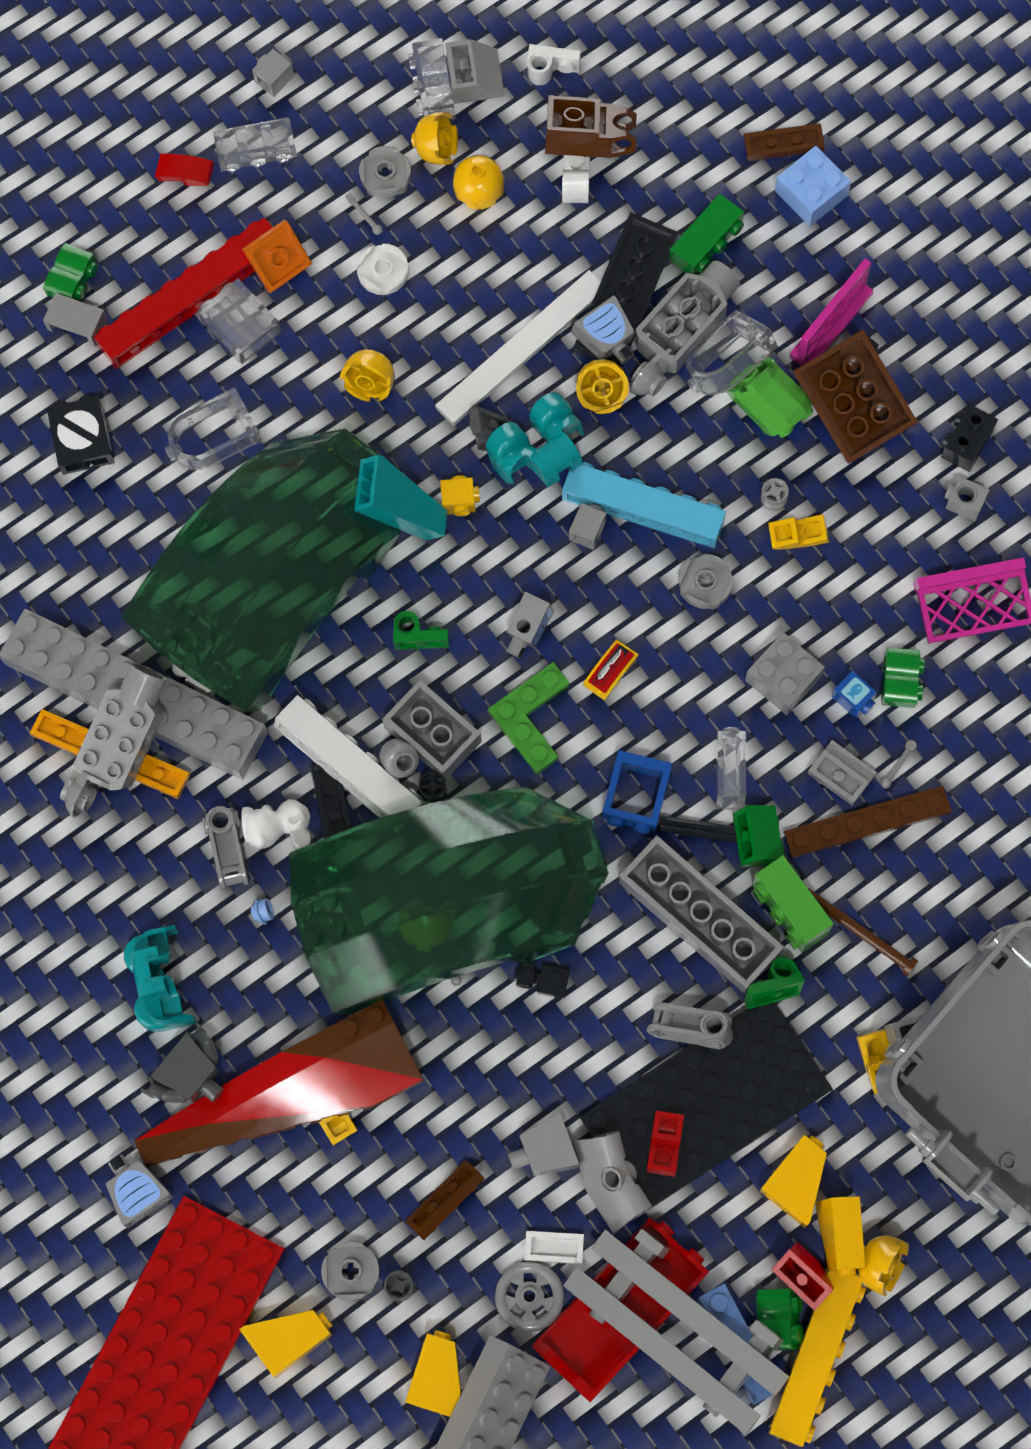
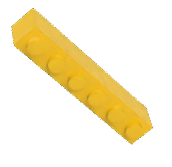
[768,1270,866,1447]

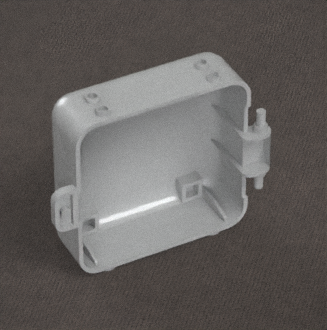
[875,921,1031,1226]

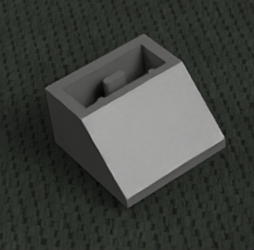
[445,39,505,104]

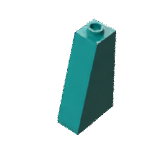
[354,455,447,541]

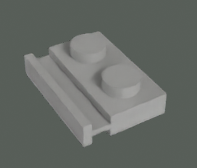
[808,740,877,806]

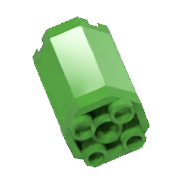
[725,356,814,438]

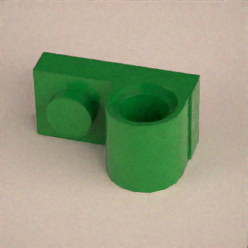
[393,611,449,650]
[744,957,805,1010]

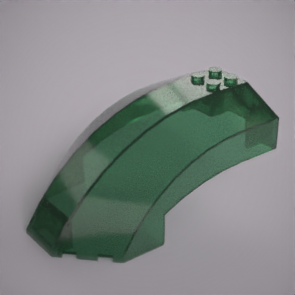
[121,428,400,712]
[289,787,609,1014]

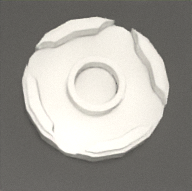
[357,244,409,295]

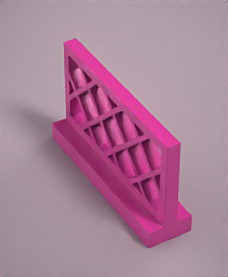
[789,259,874,366]
[913,557,1031,644]

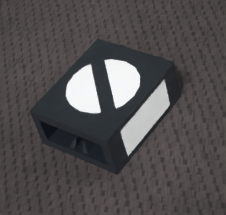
[46,395,115,475]

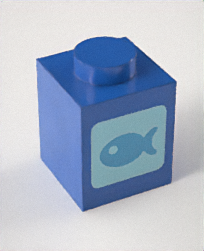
[832,671,877,719]

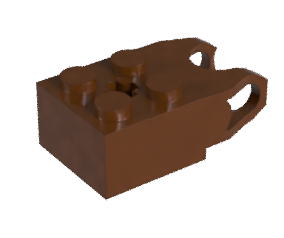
[545,95,637,158]

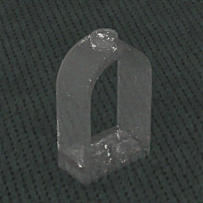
[686,310,778,395]
[164,387,262,470]

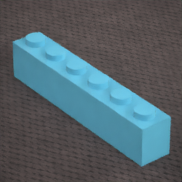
[562,462,726,549]

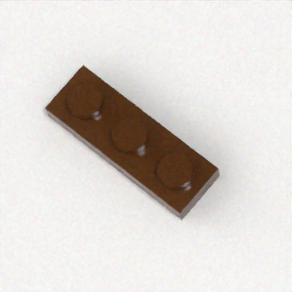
[743,123,825,161]
[405,1160,485,1240]

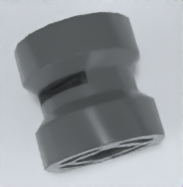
[384,1271,415,1302]

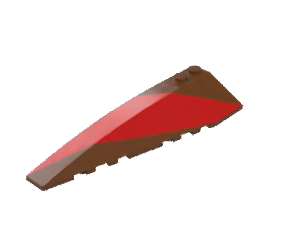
[134,1000,424,1167]

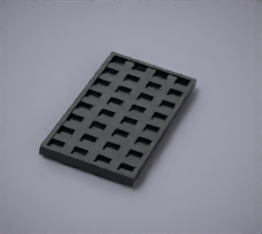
[579,1003,833,1215]

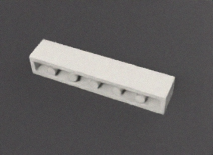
[274,695,422,833]

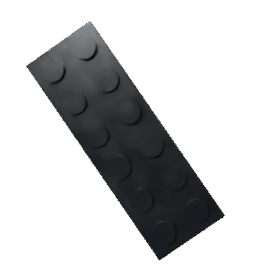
[572,212,678,368]

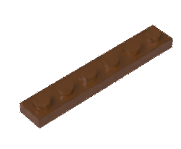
[783,786,952,859]

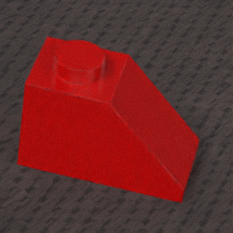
[771,1242,835,1311]

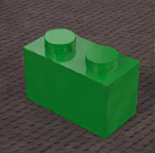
[733,805,784,867]

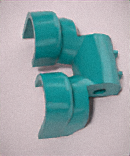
[486,392,584,488]
[124,925,197,1032]

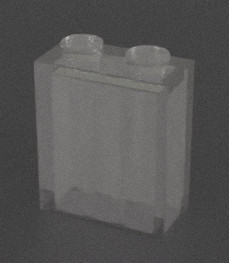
[198,279,281,365]
[715,727,746,810]

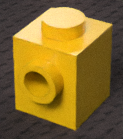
[440,475,480,516]

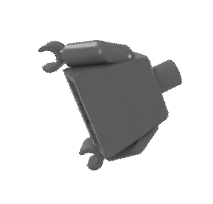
[141,1022,224,1104]

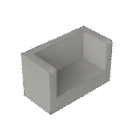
[43,293,108,347]

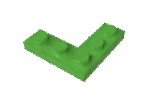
[487,662,570,776]

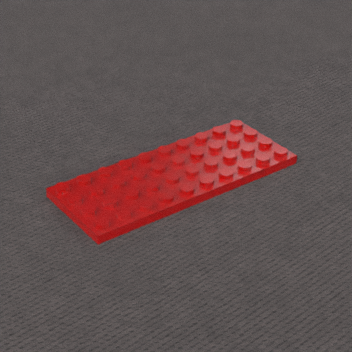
[48,1196,285,1449]

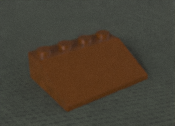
[793,330,918,464]

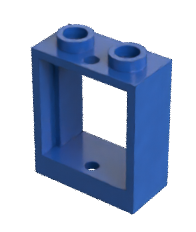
[602,750,672,834]

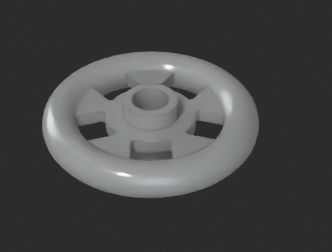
[495,1261,564,1332]

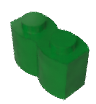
[43,243,98,301]
[882,648,925,708]
[756,1289,804,1351]

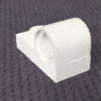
[527,44,581,85]
[562,155,590,203]

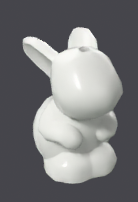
[242,799,311,850]

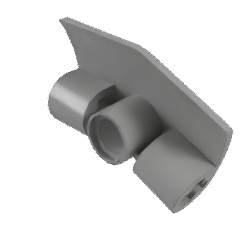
[573,1131,653,1234]

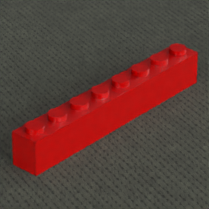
[94,217,273,370]

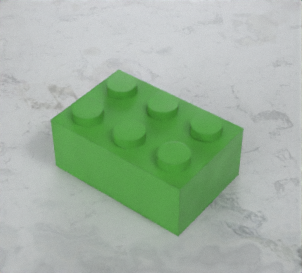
[752,855,834,953]

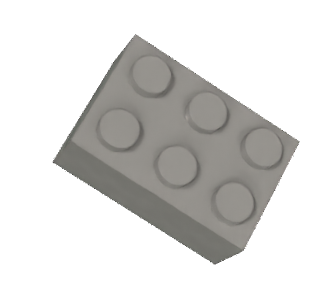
[382,680,482,780]

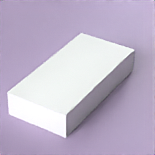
[524,1231,584,1264]

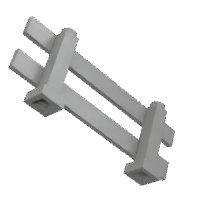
[563,1229,790,1435]

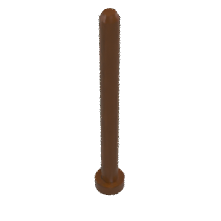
[808,888,919,977]

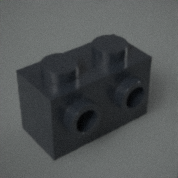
[941,404,998,472]

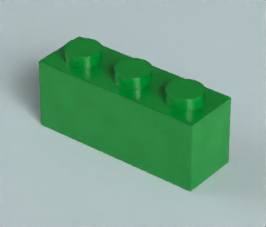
[669,194,744,275]

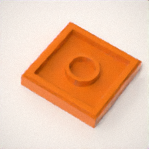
[242,219,312,293]

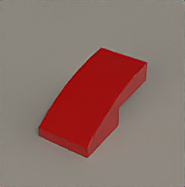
[154,153,214,186]
[647,1111,684,1177]

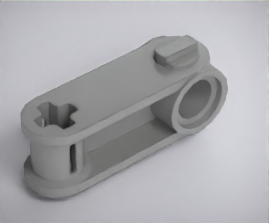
[202,806,249,890]
[647,1002,733,1050]

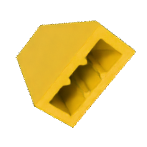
[760,1135,827,1228]
[815,1197,865,1276]
[239,1310,333,1378]
[405,1330,462,1417]

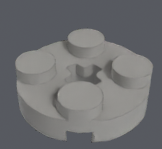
[359,146,411,198]
[679,554,733,609]
[321,1242,380,1301]

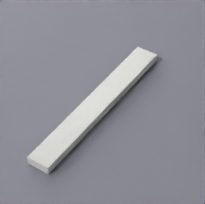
[435,270,601,426]

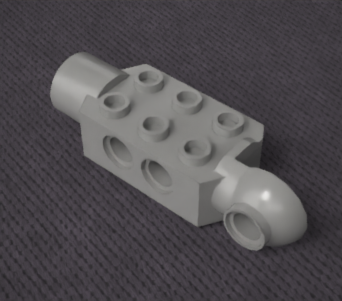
[630,261,740,397]
[60,663,167,818]

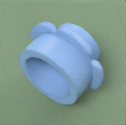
[251,898,274,925]

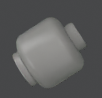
[380,738,419,778]

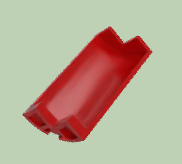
[531,1218,709,1403]

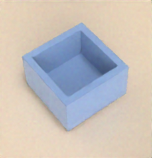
[775,146,851,227]

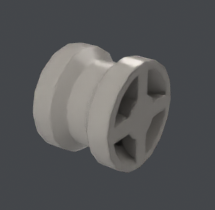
[761,478,789,511]

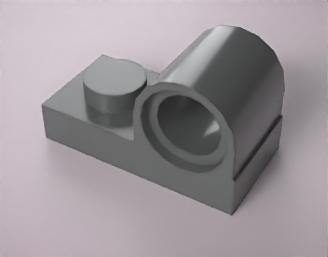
[469,406,509,451]

